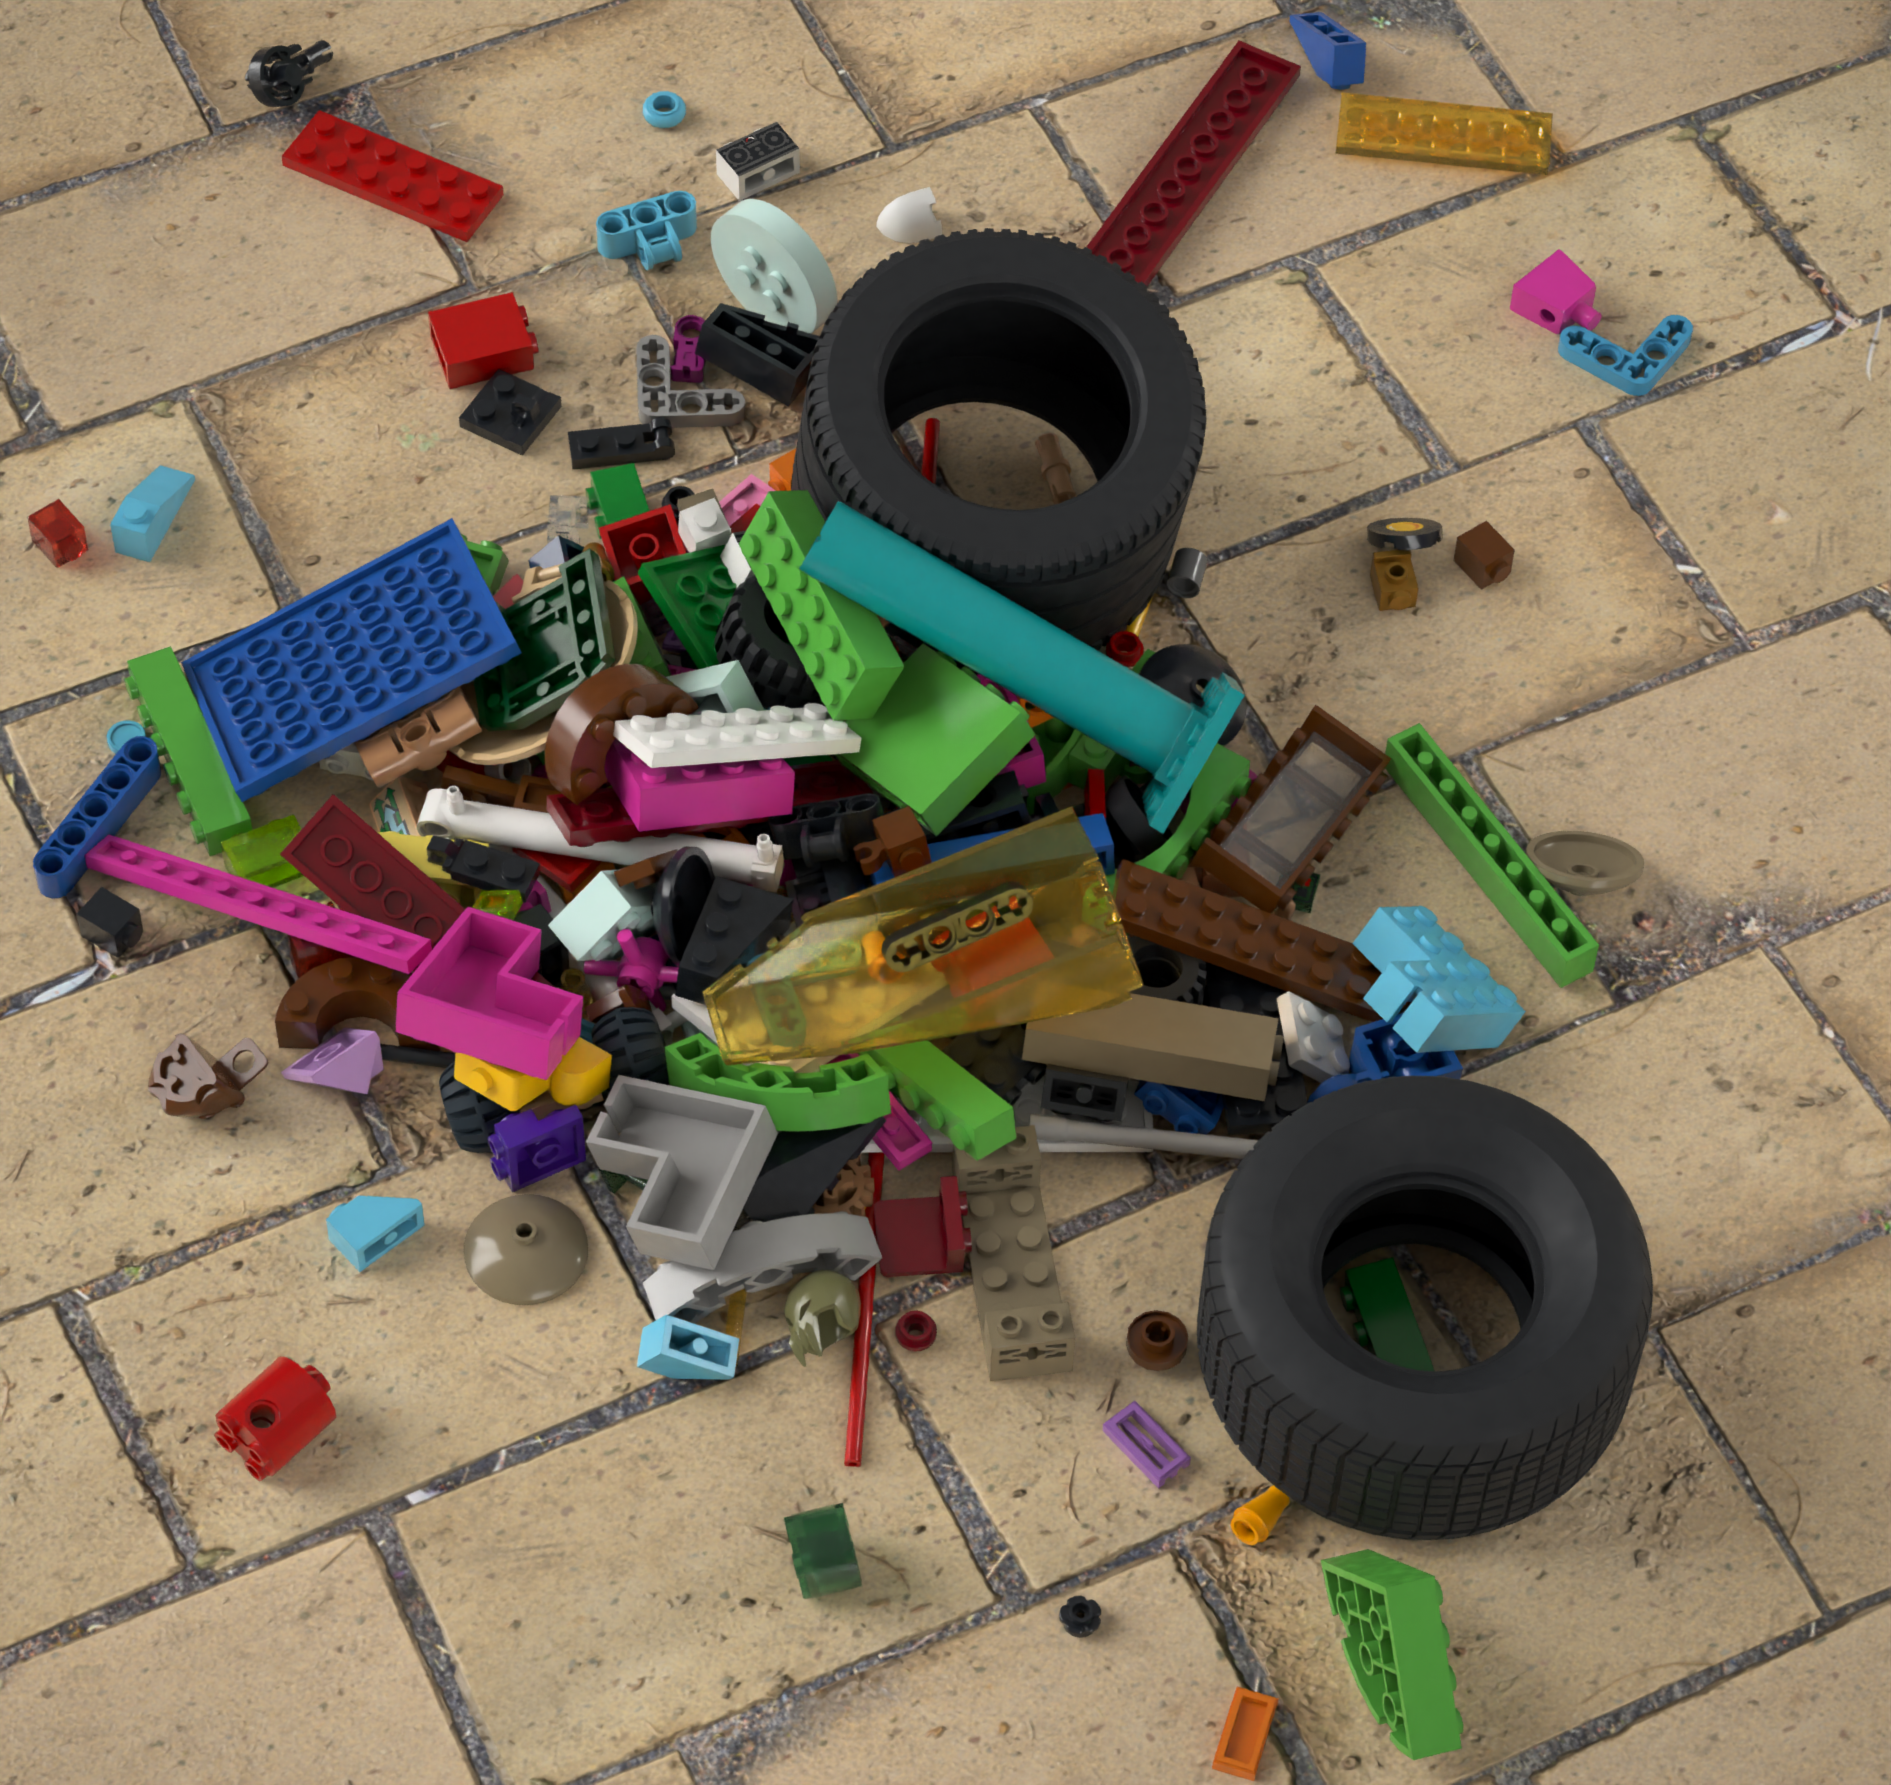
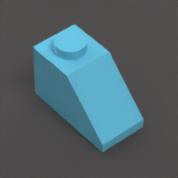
[326,1195,425,1272]
[637,1314,739,1380]

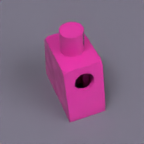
[1510,249,1602,334]

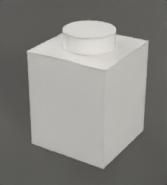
[678,498,731,553]

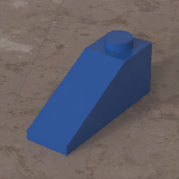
[1290,12,1366,90]

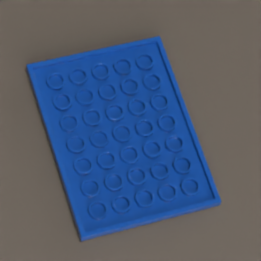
[181,518,522,802]

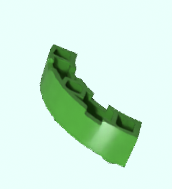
[665,1033,891,1131]

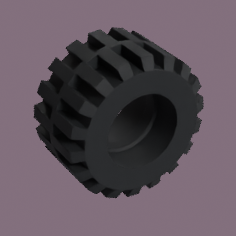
[1104,935,1207,1005]

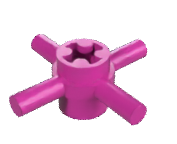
[584,929,678,1012]

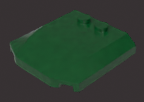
[474,548,616,731]

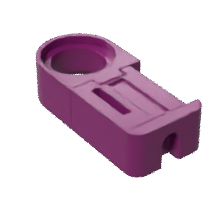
[670,315,706,383]

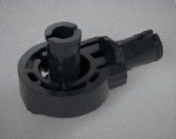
[245,40,333,107]

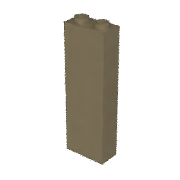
[1022,978,1284,1101]

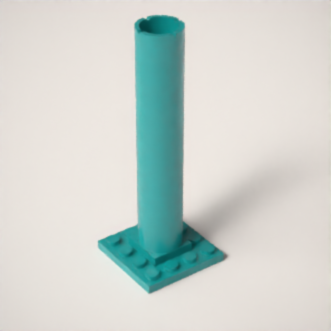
[799,501,1245,833]

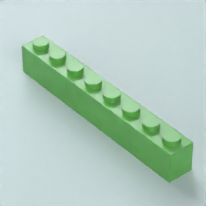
[1385,723,1599,988]

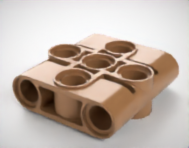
[354,686,483,788]

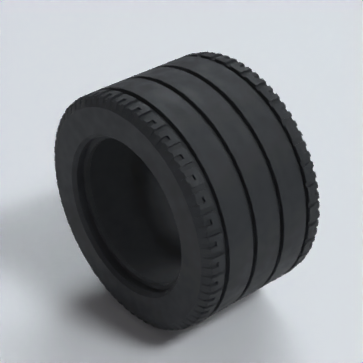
[791,228,1207,661]

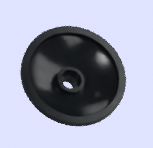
[1139,644,1246,747]
[651,846,715,967]

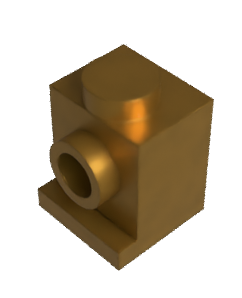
[1370,550,1419,611]

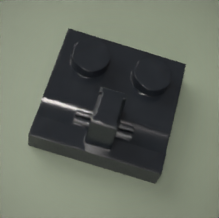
[459,369,562,456]

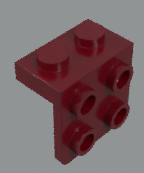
[874,1176,972,1277]

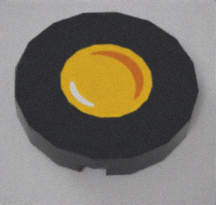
[1367,518,1443,550]

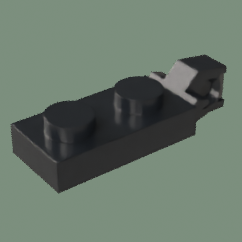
[427,836,540,903]

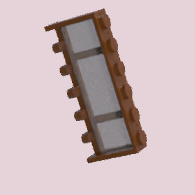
[1188,705,1391,914]

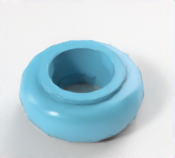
[643,91,686,128]

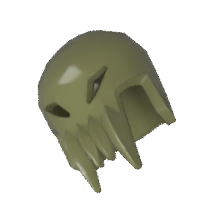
[784,1270,861,1367]

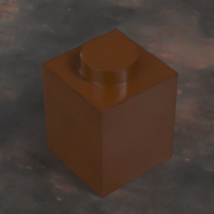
[1453,521,1515,590]

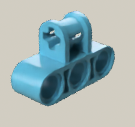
[596,191,697,271]

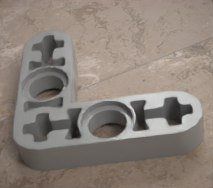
[636,335,745,428]

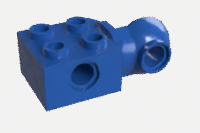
[1307,1013,1463,1103]

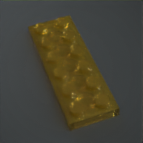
[1335,92,1553,175]

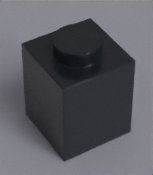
[77,887,143,959]

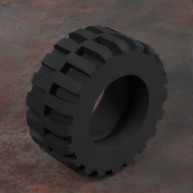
[714,574,826,709]

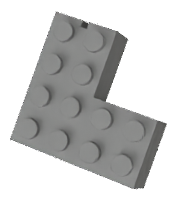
[586,1075,778,1270]

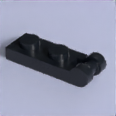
[568,417,675,470]

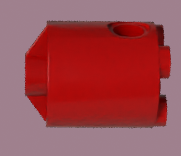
[214,1356,336,1481]

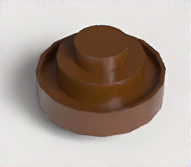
[1126,1310,1189,1371]

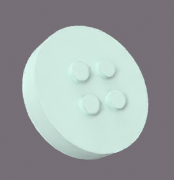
[711,199,837,334]

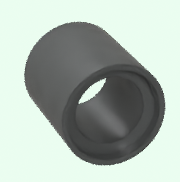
[1166,548,1208,598]

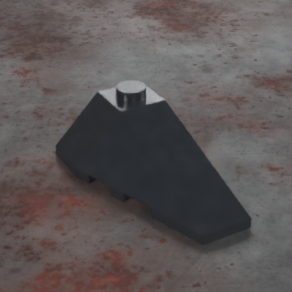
[743,1116,886,1222]

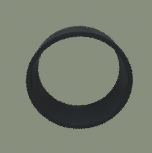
[1105,775,1173,857]

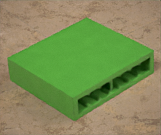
[833,643,1036,836]

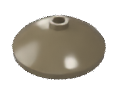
[1526,831,1644,896]
[464,1194,588,1305]

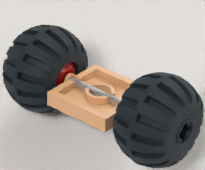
[439,1007,669,1153]

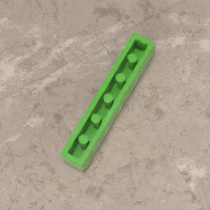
[124,646,254,856]
[853,1017,1016,1161]

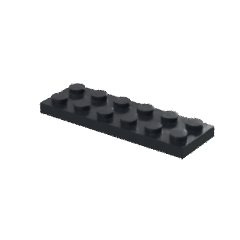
[1205,962,1308,1135]

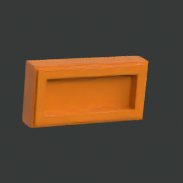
[1212,1686,1279,1781]

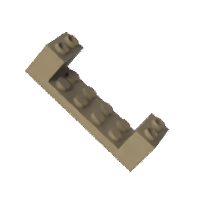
[952,1125,1075,1382]

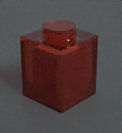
[27,499,88,568]

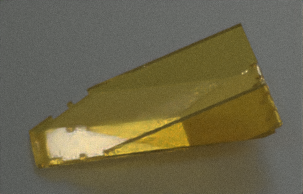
[702,807,1143,1065]

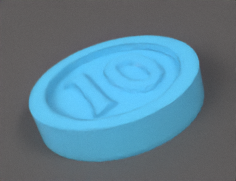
[107,720,146,754]

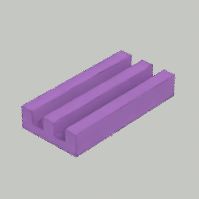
[1103,1400,1191,1489]

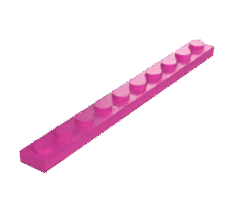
[85,835,432,974]

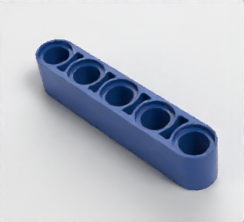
[33,736,161,899]

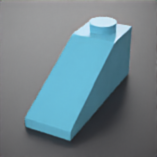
[110,465,195,562]

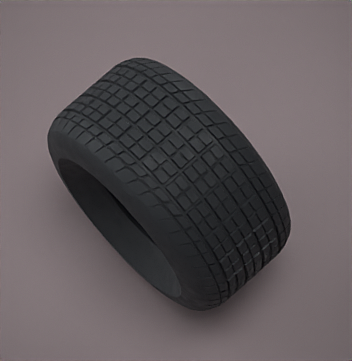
[1197,1076,1653,1540]

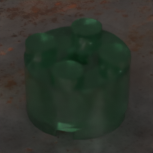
[784,1502,863,1599]

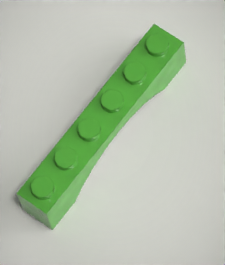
[1082,743,1252,942]

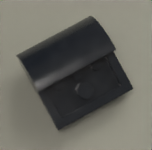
[785,859,882,945]

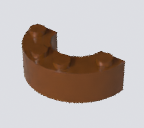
[545,664,699,805]
[275,957,440,1051]

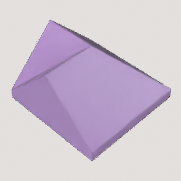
[281,1028,384,1094]

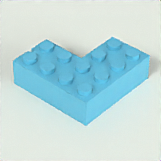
[1352,906,1526,1053]

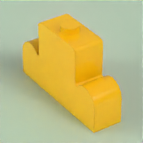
[454,1037,612,1111]

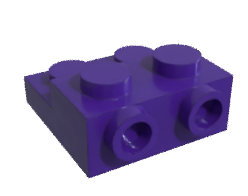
[488,1105,586,1193]

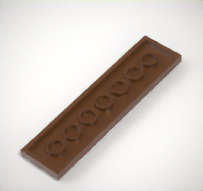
[1107,859,1412,1022]

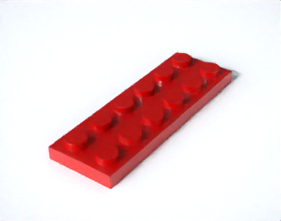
[282,110,504,242]

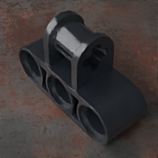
[768,793,884,868]

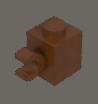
[853,806,932,878]

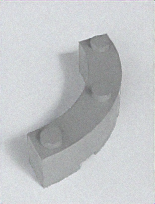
[643,1211,882,1324]

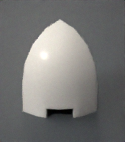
[876,187,942,244]

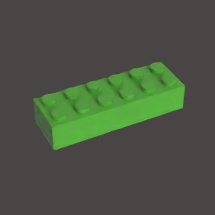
[738,490,905,721]

